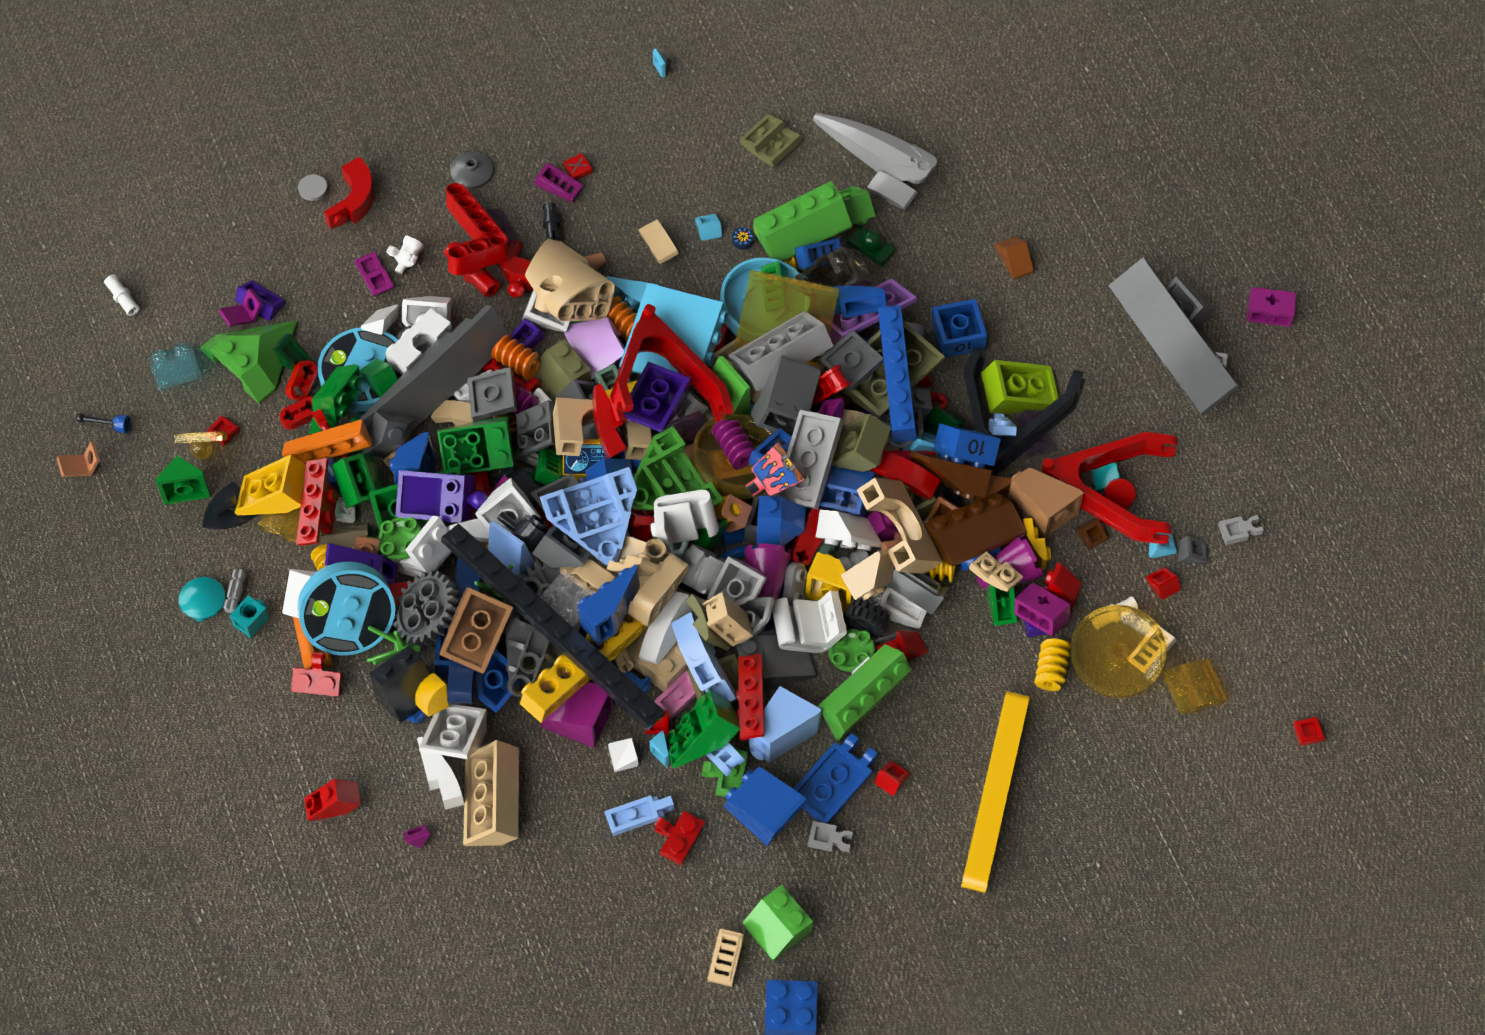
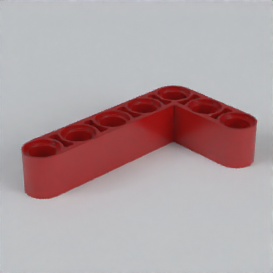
[446,183,508,275]

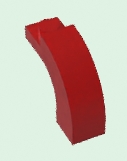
[324,156,374,230]

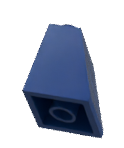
[724,766,806,846]

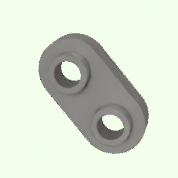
[783,562,807,606]

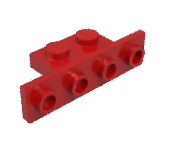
[296,458,338,546]
[736,654,765,740]

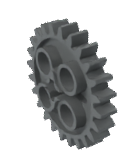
[393,570,460,647]

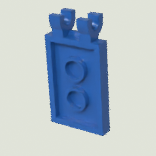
[794,733,878,824]

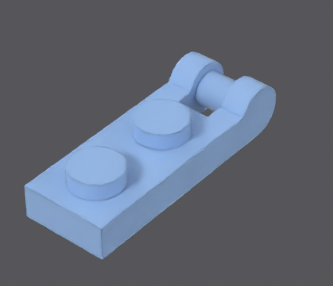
[706,743,745,777]

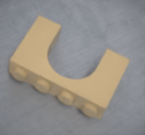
[553,397,652,460]
[857,478,942,574]

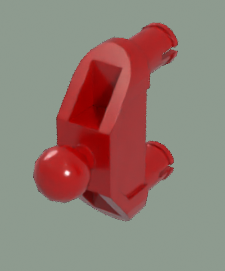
[498,239,533,298]

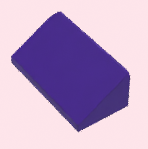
[235,280,286,321]

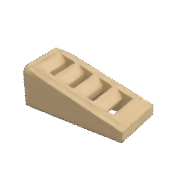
[707,929,744,987]

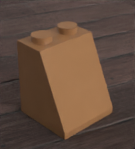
[1008,467,1084,539]

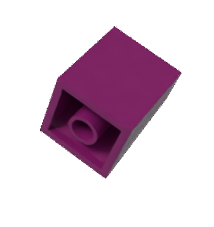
[541,678,613,748]

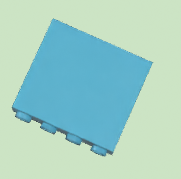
[619,283,729,393]

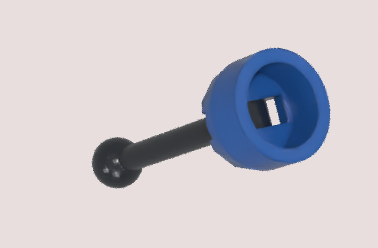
[76,414,131,434]

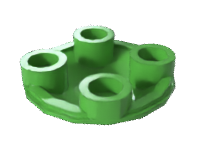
[378,517,422,560]
[828,629,875,672]

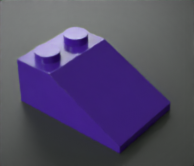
[624,361,690,433]

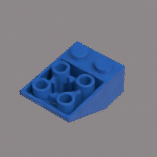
[577,564,640,646]

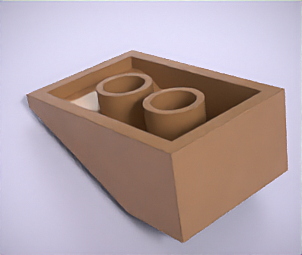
[439,587,513,674]

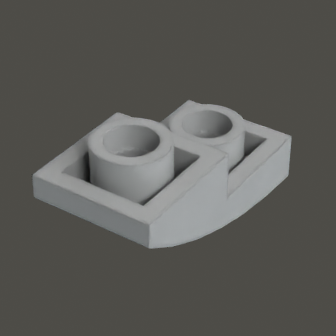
[867,171,917,210]

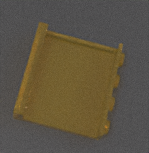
[733,270,839,371]

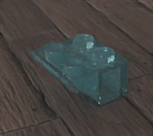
[148,342,202,391]

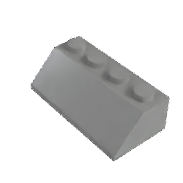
[728,311,833,391]

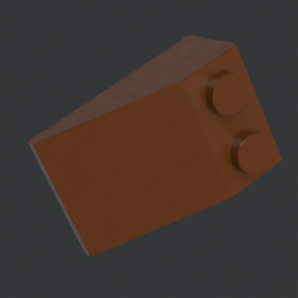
[910,451,992,500]

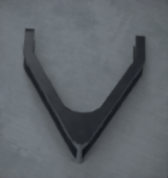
[964,348,1085,476]

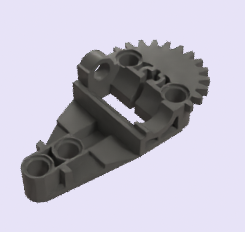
[505,562,589,697]

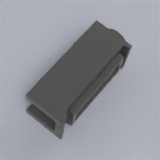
[887,566,949,615]

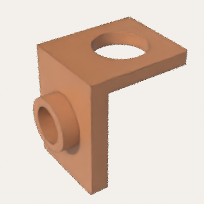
[57,442,100,477]
[721,494,752,533]

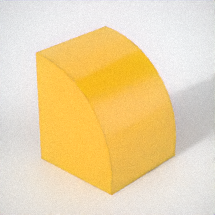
[415,673,449,716]

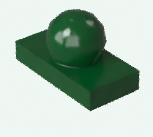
[847,226,895,267]
[272,333,318,374]
[923,403,964,434]

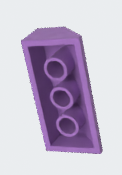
[818,278,917,346]

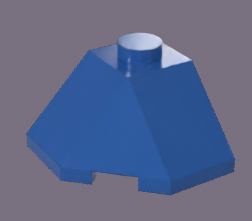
[756,496,806,548]
[475,649,523,713]

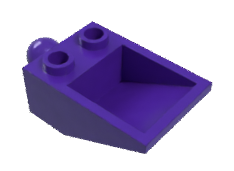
[396,470,488,523]

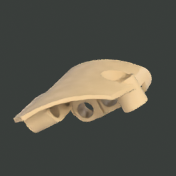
[525,239,615,321]
[560,535,690,627]

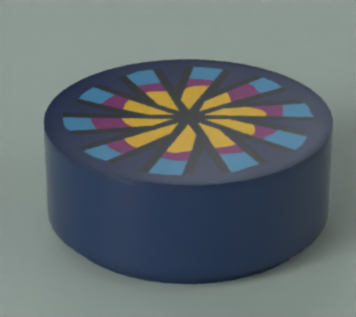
[732,227,754,250]

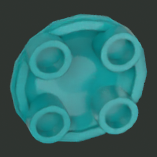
[179,577,226,622]

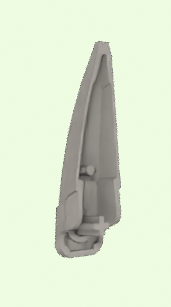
[813,113,937,184]

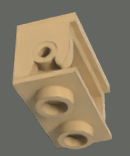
[702,593,753,646]

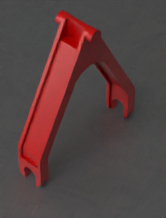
[610,304,733,423]
[1041,432,1178,544]

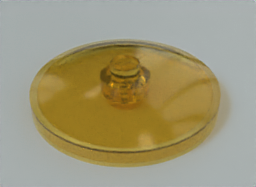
[1070,605,1167,699]

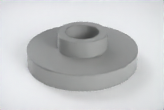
[298,175,327,201]

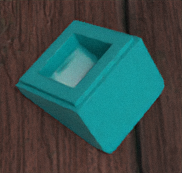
[1092,463,1119,492]

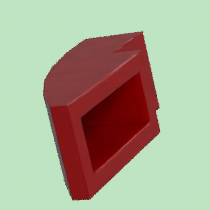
[592,383,627,458]

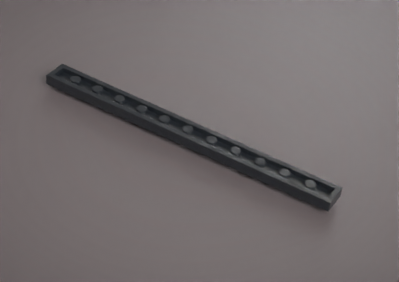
[441,523,665,731]

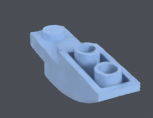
[671,611,737,702]

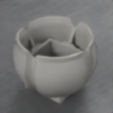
[681,544,726,595]

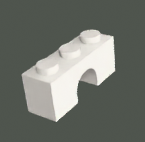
[386,308,452,375]

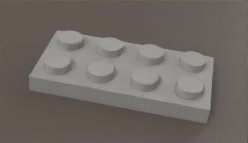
[774,410,844,509]

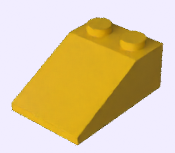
[235,455,306,515]

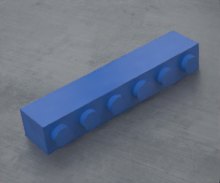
[878,305,917,443]

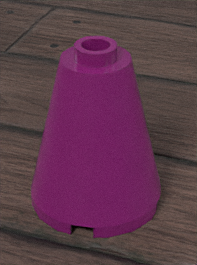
[975,535,1044,589]
[744,544,791,601]

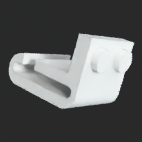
[651,490,719,554]
[390,516,452,577]
[772,590,847,653]

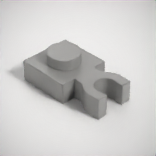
[1218,515,1263,545]
[808,821,853,852]

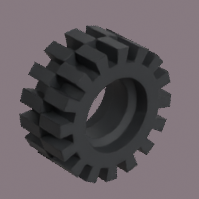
[844,598,890,637]

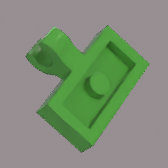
[702,749,748,797]

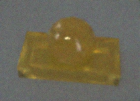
[174,431,227,460]

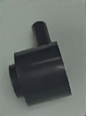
[496,511,548,552]

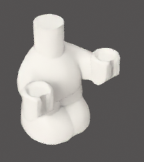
[386,236,424,275]

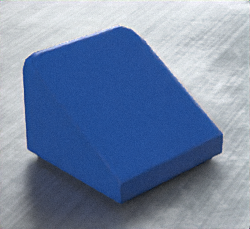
[722,528,745,547]

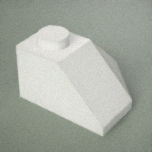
[402,296,452,327]
[475,478,541,532]

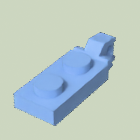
[988,414,1017,436]
[605,795,674,836]

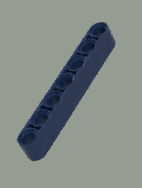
[447,558,482,704]

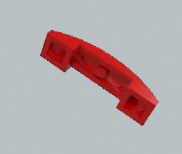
[868,450,941,500]

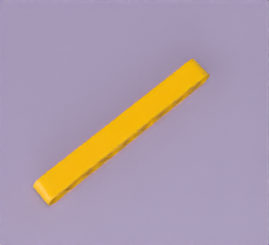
[961,691,1030,893]

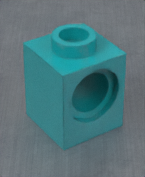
[229,595,269,638]

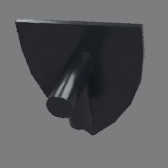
[202,481,259,530]

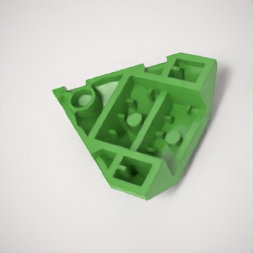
[200,320,297,404]
[631,426,724,510]

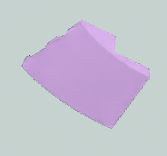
[564,317,625,380]

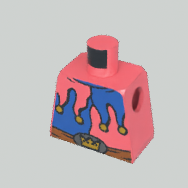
[746,443,805,497]

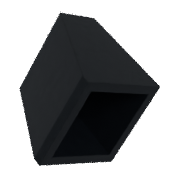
[369,646,429,723]

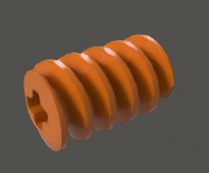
[605,296,637,343]
[491,334,540,380]

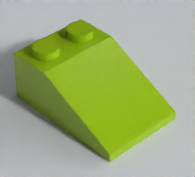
[981,360,1059,414]

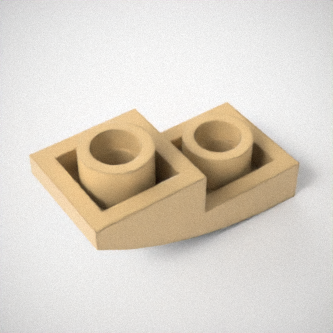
[638,220,679,264]
[431,400,477,426]
[969,551,1023,592]
[607,553,659,576]

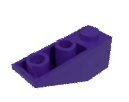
[325,543,398,584]

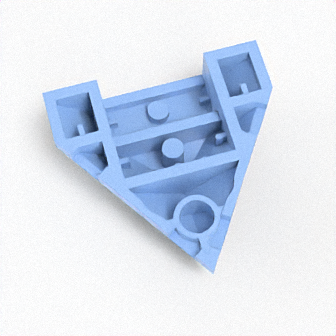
[540,467,637,566]

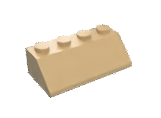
[463,740,519,846]

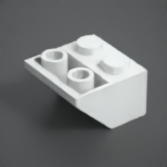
[816,510,882,551]

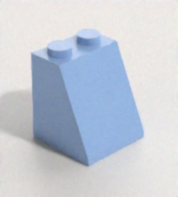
[749,686,821,763]

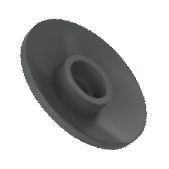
[450,151,494,188]

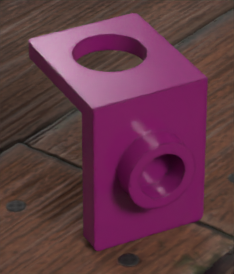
[219,289,262,327]

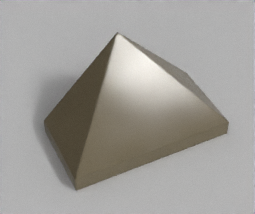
[321,523,368,549]

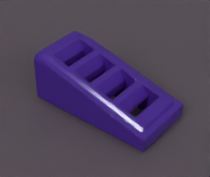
[510,318,545,349]

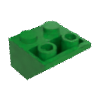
[312,364,362,424]
[331,453,384,509]

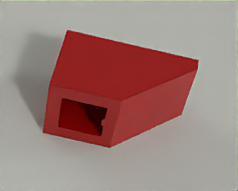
[1045,563,1082,613]
[304,778,361,821]

